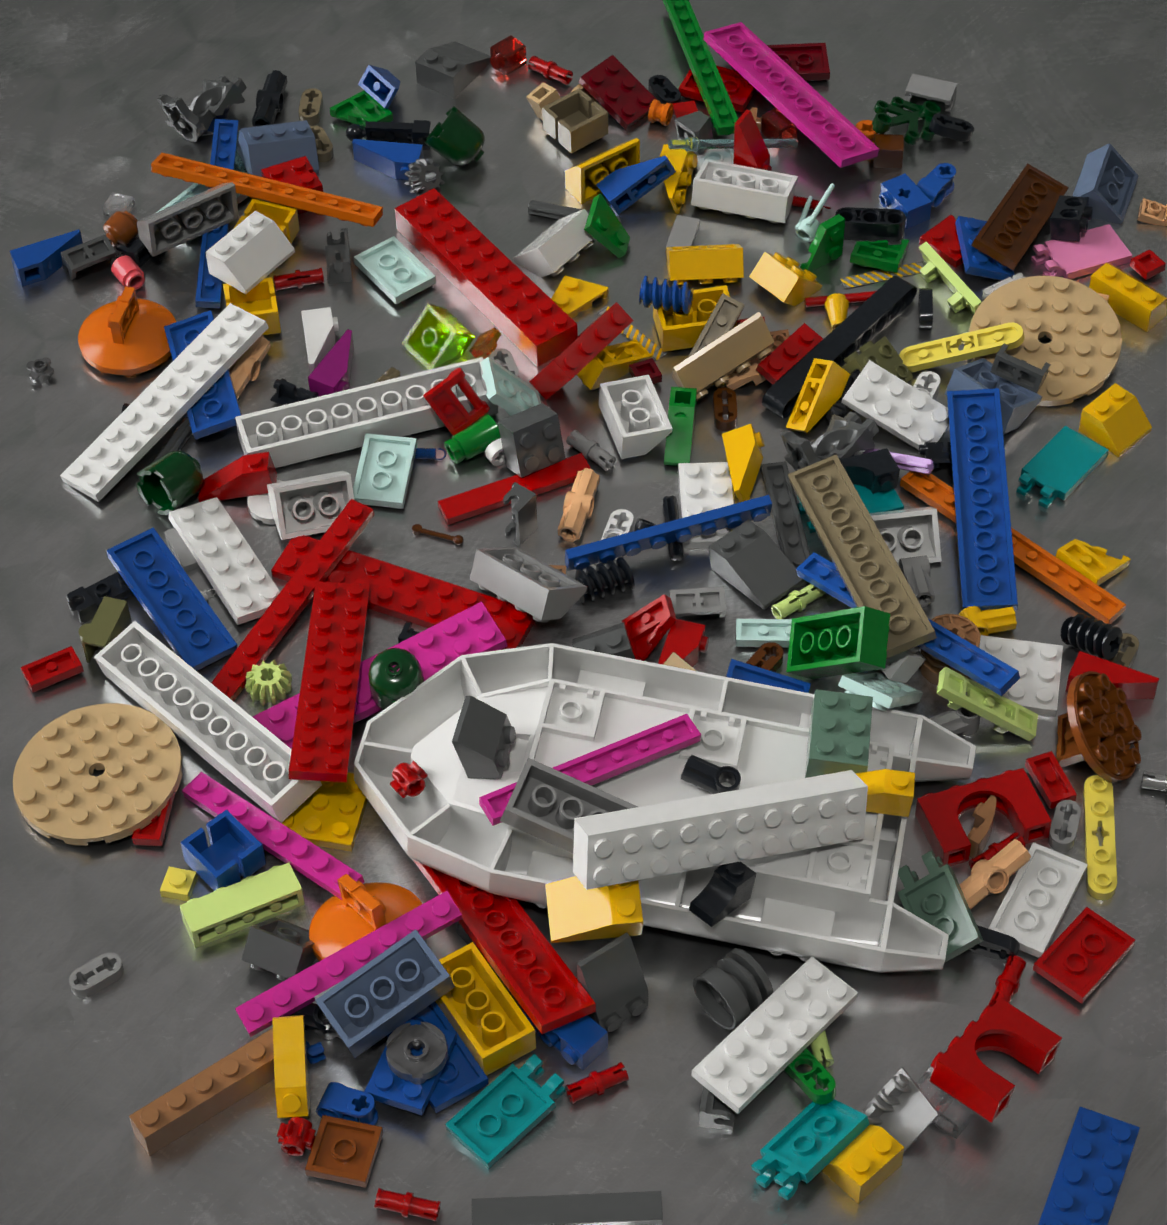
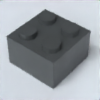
[498,403,566,478]

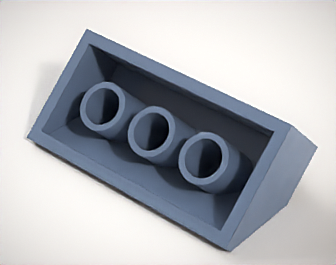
[315,929,455,1058]

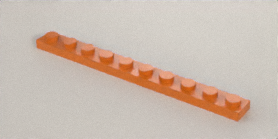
[151,153,383,227]
[900,471,1126,624]

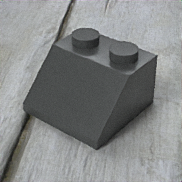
[572,622,636,659]
[452,696,516,779]
[241,917,316,981]

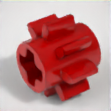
[390,761,428,798]
[277,1117,316,1156]

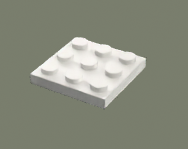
[975,635,1063,717]

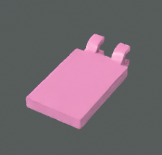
[1031,224,1133,279]

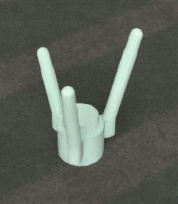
[795,183,835,242]

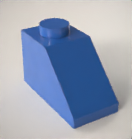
[358,65,401,109]

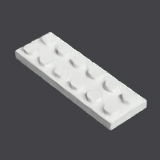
[169,497,280,625]
[691,957,858,1114]

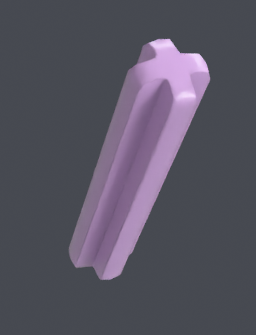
[863,448,934,475]

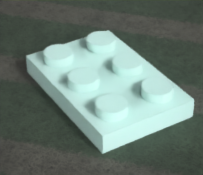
[354,236,436,304]
[481,357,541,416]
[353,433,417,509]

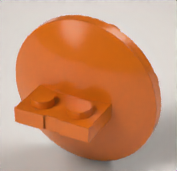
[78,286,176,377]
[309,874,422,961]

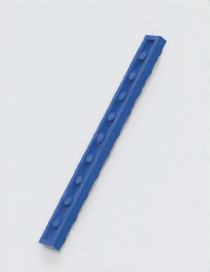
[195,119,239,309]
[796,552,1020,696]

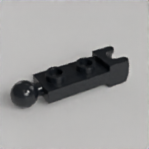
[346,120,431,150]
[67,572,134,624]

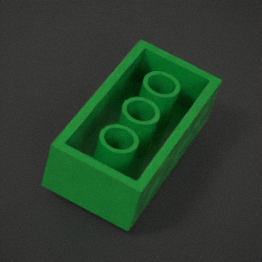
[786,606,890,679]

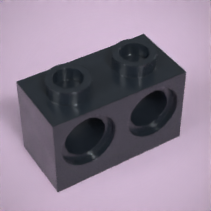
[1050,195,1093,242]

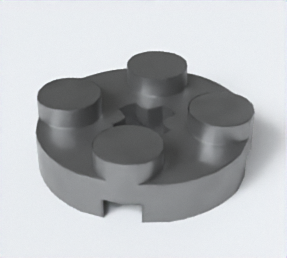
[386,1022,448,1084]

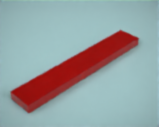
[438,453,591,525]

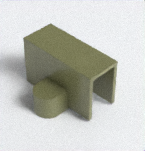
[78,596,132,663]

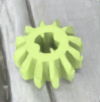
[245,659,292,707]

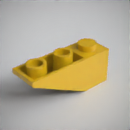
[660,144,698,214]

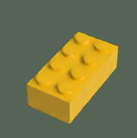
[435,942,536,1076]

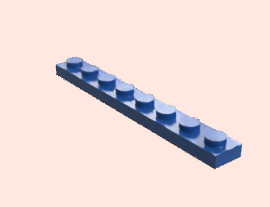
[565,495,772,571]

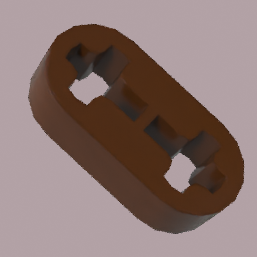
[713,387,737,432]
[746,642,783,672]

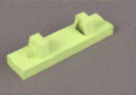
[919,242,982,315]
[936,667,1038,741]

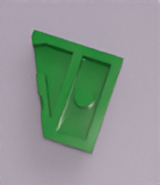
[330,90,393,127]
[584,194,630,258]
[800,214,845,272]
[850,239,909,273]

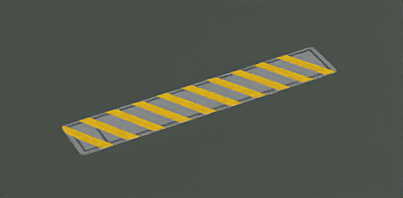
[840,261,926,289]
[597,306,667,360]

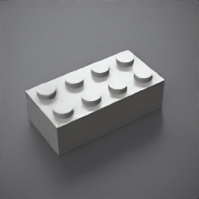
[500,758,638,853]

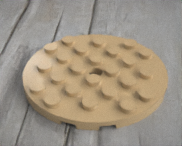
[969,276,1122,406]
[13,703,183,846]

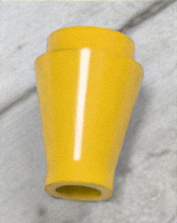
[824,293,849,330]

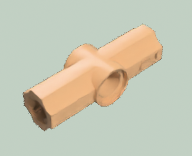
[229,335,271,399]
[558,468,600,542]
[960,839,1031,910]

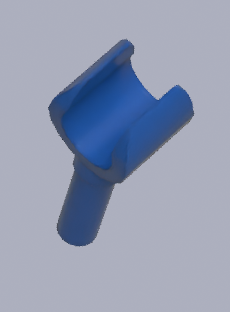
[306,1041,326,1064]

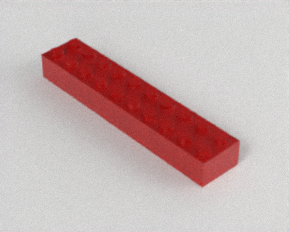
[395,188,578,367]

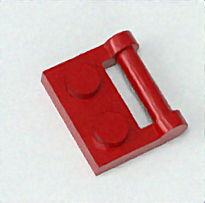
[423,368,490,435]

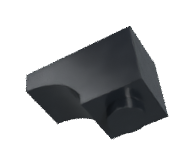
[840,448,900,494]
[689,861,757,927]

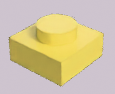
[160,866,198,901]

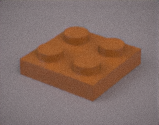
[305,1115,383,1188]

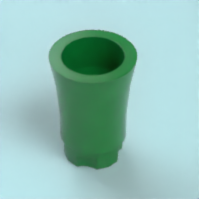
[444,414,501,464]

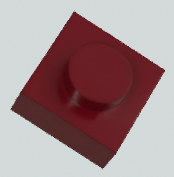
[629,358,662,384]

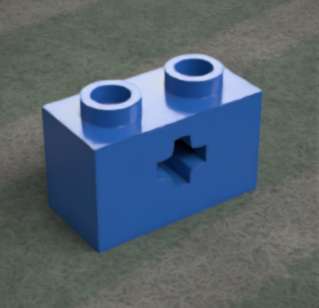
[879,173,932,229]

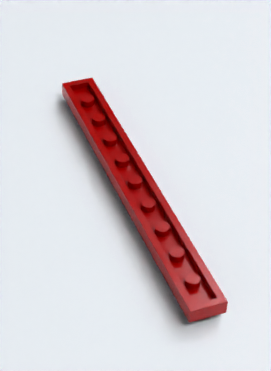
[211,499,374,702]

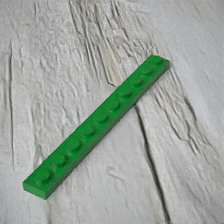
[663,0,738,136]

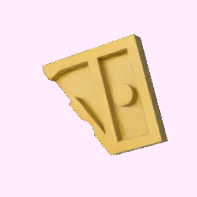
[551,275,609,319]
[1055,539,1131,585]

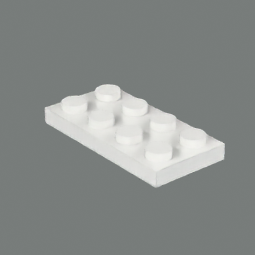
[841,360,949,450]
[678,462,735,549]
[988,842,1088,958]

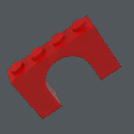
[529,302,633,400]
[915,768,1052,866]
[930,998,1062,1123]

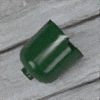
[425,106,485,167]
[136,451,203,515]
[368,648,424,710]

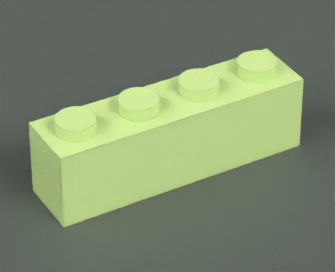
[179,862,305,948]

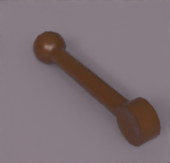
[412,524,464,545]

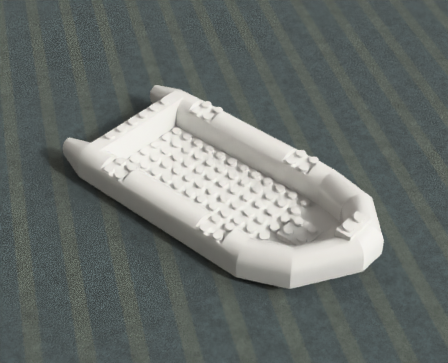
[354,643,976,973]

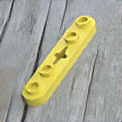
[899,322,1025,372]
[1083,775,1117,900]

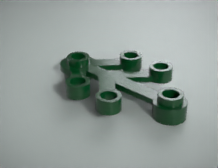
[872,97,941,145]

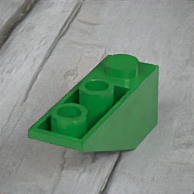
[664,387,697,466]

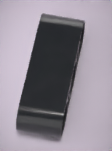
[835,207,906,242]

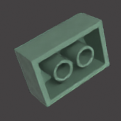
[805,689,873,778]

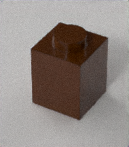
[873,134,904,169]

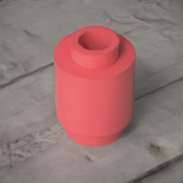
[111,255,145,290]

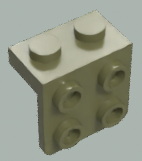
[842,336,913,383]

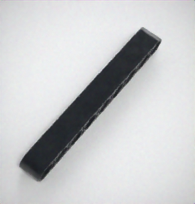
[762,276,917,418]

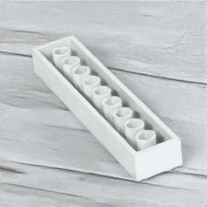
[235,357,499,468]
[94,621,322,823]
[573,770,868,890]

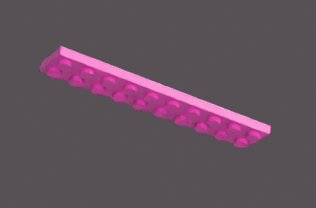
[703,22,879,168]
[252,602,508,749]

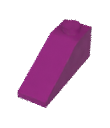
[308,329,354,396]

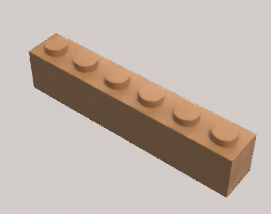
[129,1028,275,1156]

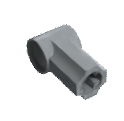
[899,555,935,607]
[929,707,981,736]

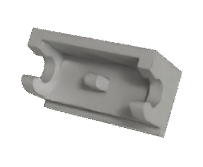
[905,73,957,112]
[669,586,726,619]

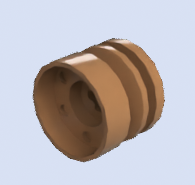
[919,614,980,686]

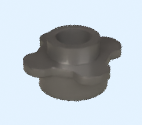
[26,357,54,382]

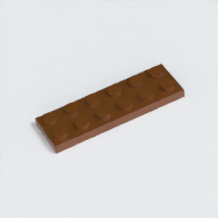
[971,163,1069,271]

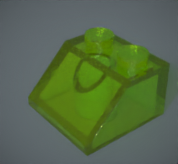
[402,303,476,370]

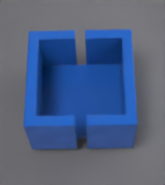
[180,809,266,891]

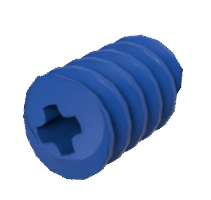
[639,276,694,314]

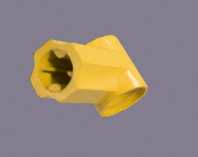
[958,606,1017,636]

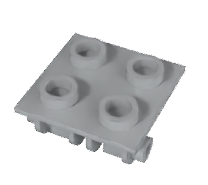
[862,1067,940,1152]

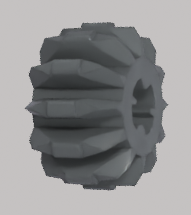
[404,158,446,197]

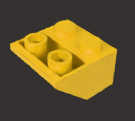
[749,252,823,306]

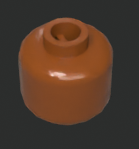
[103,211,138,247]

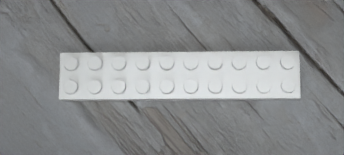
[60,303,269,502]

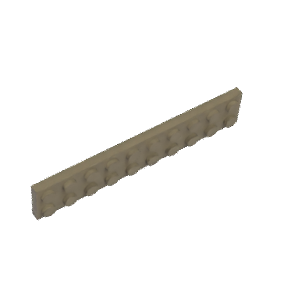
[788,455,937,658]

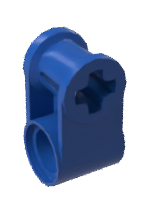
[917,163,956,207]
[316,1082,379,1126]

